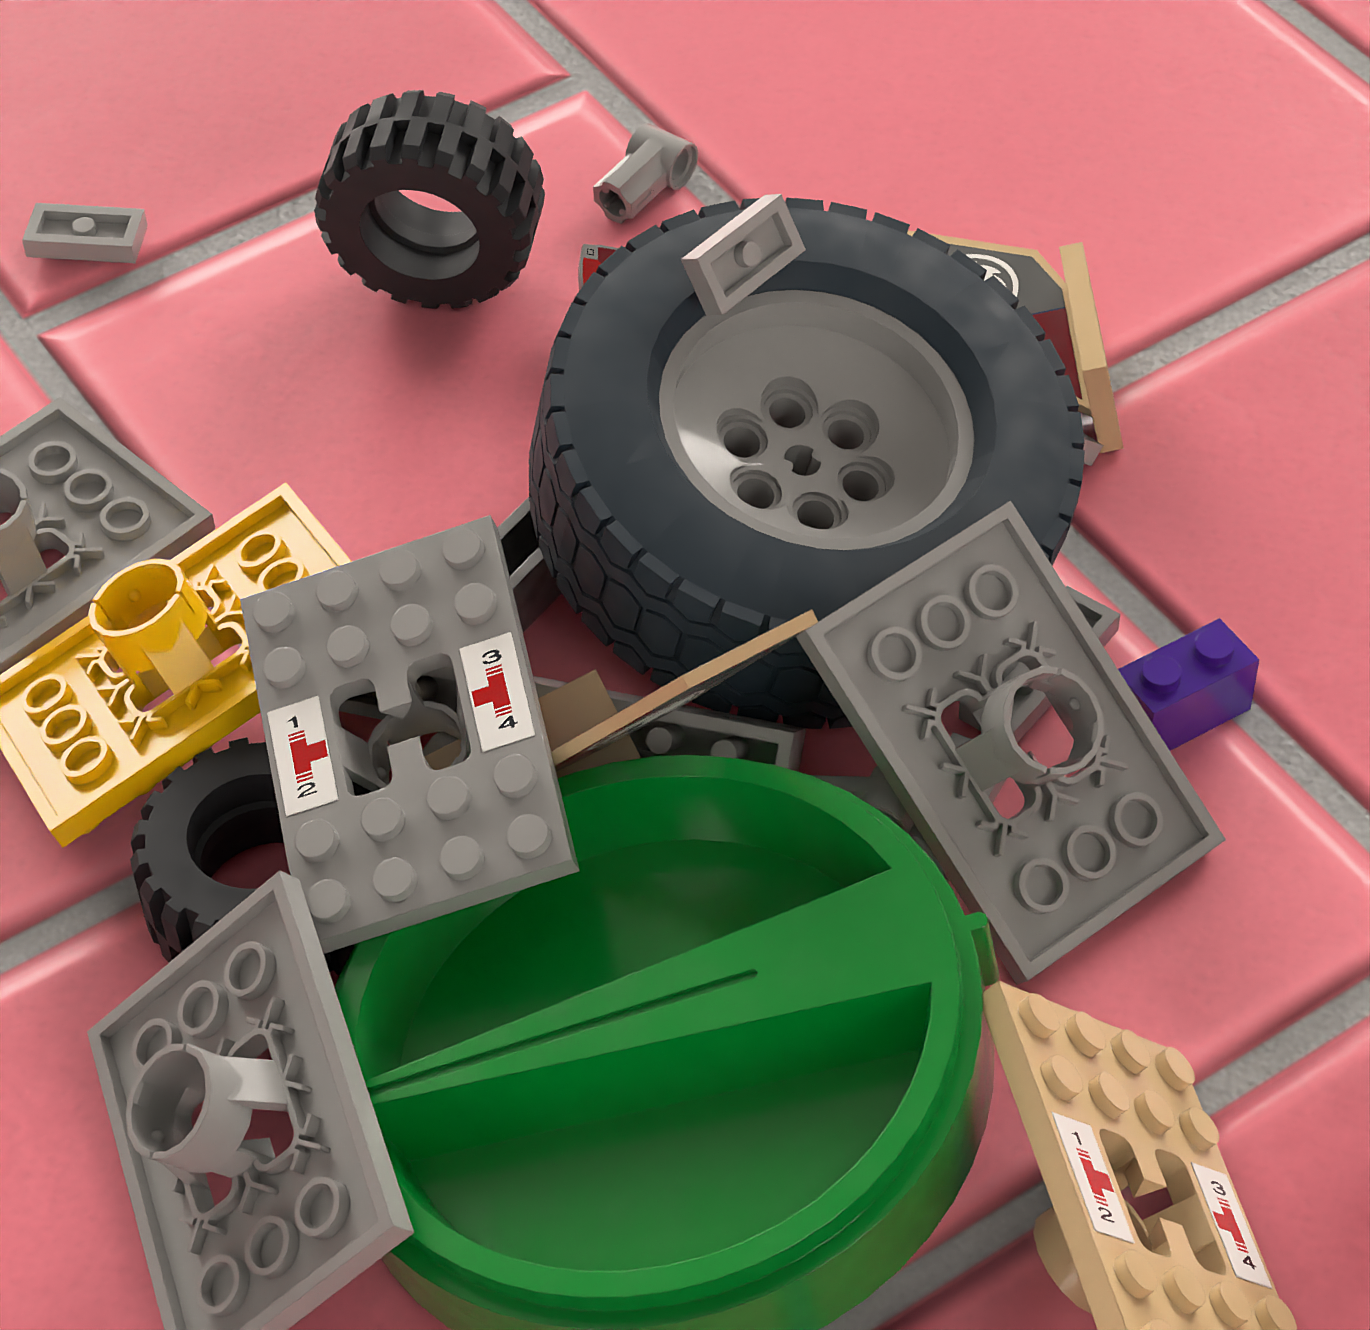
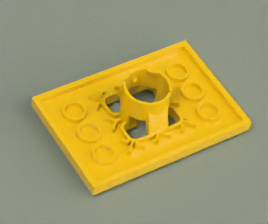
[0,482,352,848]

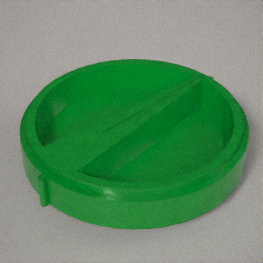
[335,755,1000,1330]

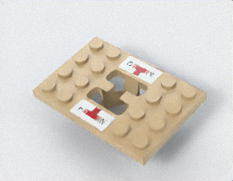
[983,981,1297,1330]

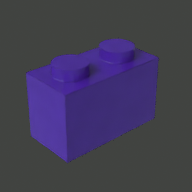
[1118,618,1259,751]

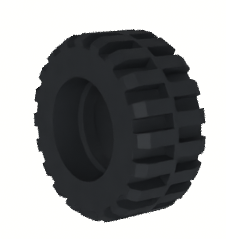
[314,90,545,309]
[130,738,372,975]

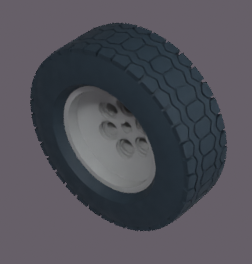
[529,197,1085,729]

